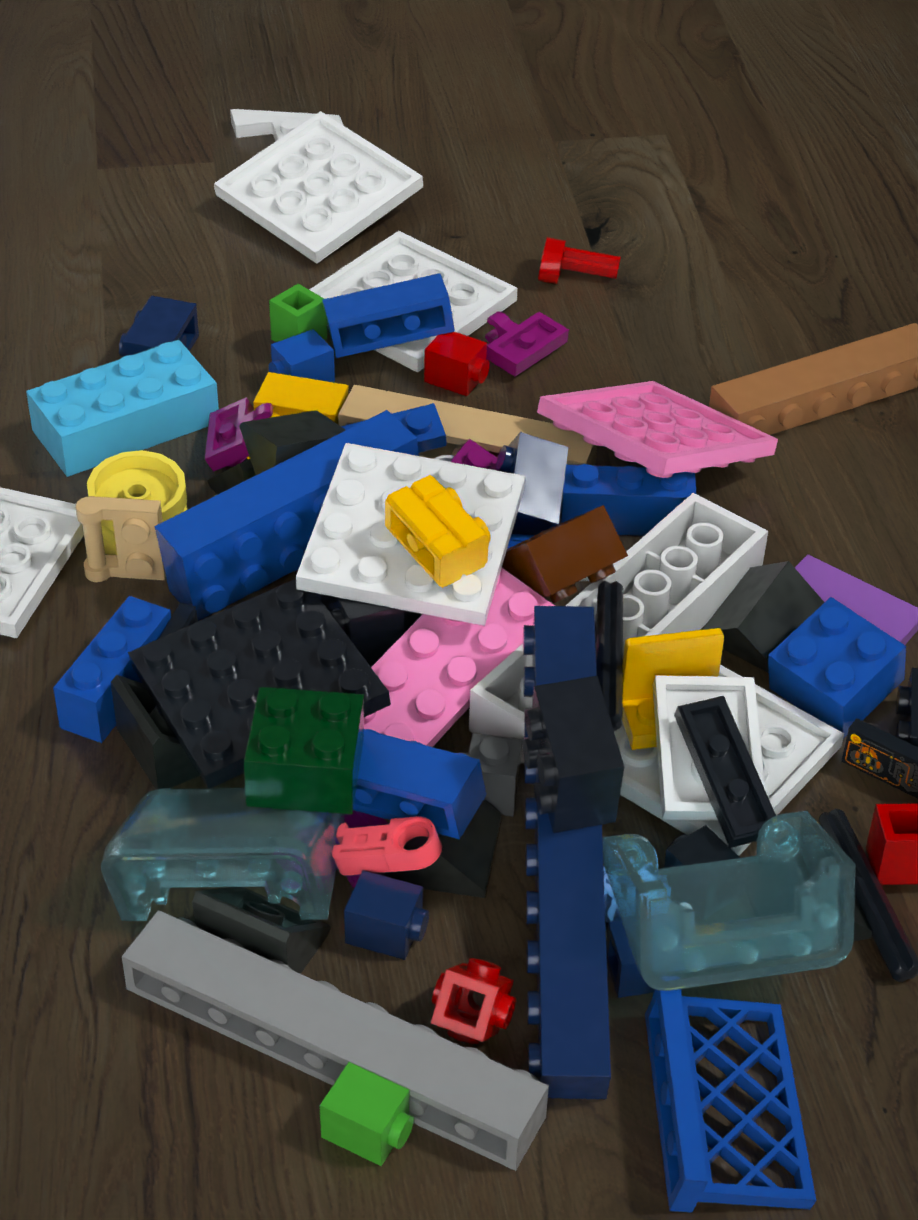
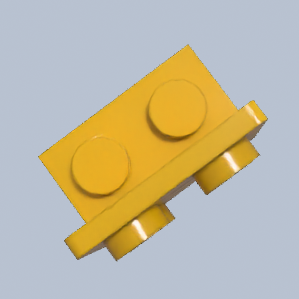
[622,628,724,750]

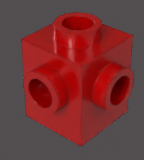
[431,958,516,1044]

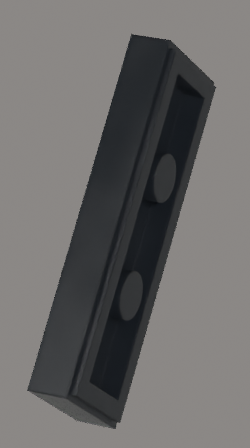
[674,696,781,848]

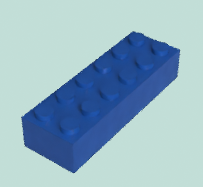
[154,410,419,621]

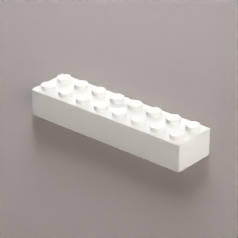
[469,493,768,763]

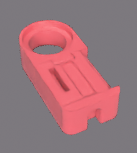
[332,816,442,876]

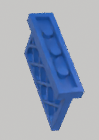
[645,982,816,1213]

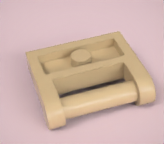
[76,496,166,582]

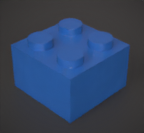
[768,597,906,739]

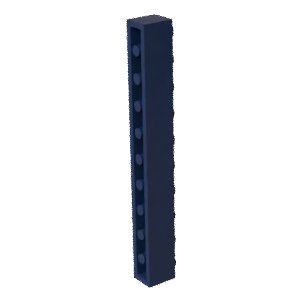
[523,606,611,1099]

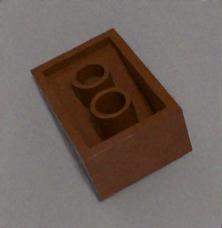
[502,505,628,603]

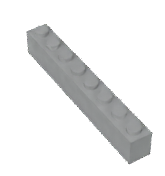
[122,910,549,1171]

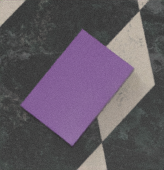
[795,554,918,645]

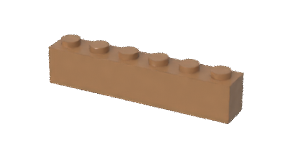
[709,323,918,435]

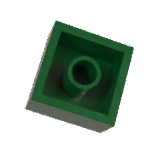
[244,687,364,815]

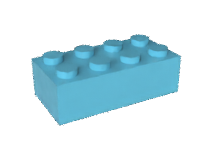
[26,340,219,477]

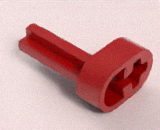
[538,237,621,284]

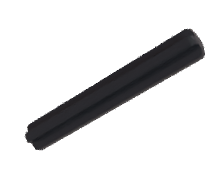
[596,580,623,731]
[819,808,918,982]

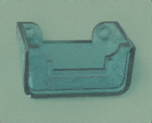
[101,788,345,921]
[603,811,855,991]

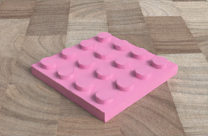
[537,381,778,478]

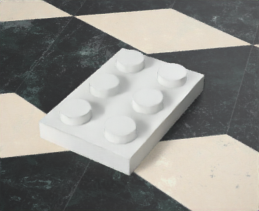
[652,675,766,821]

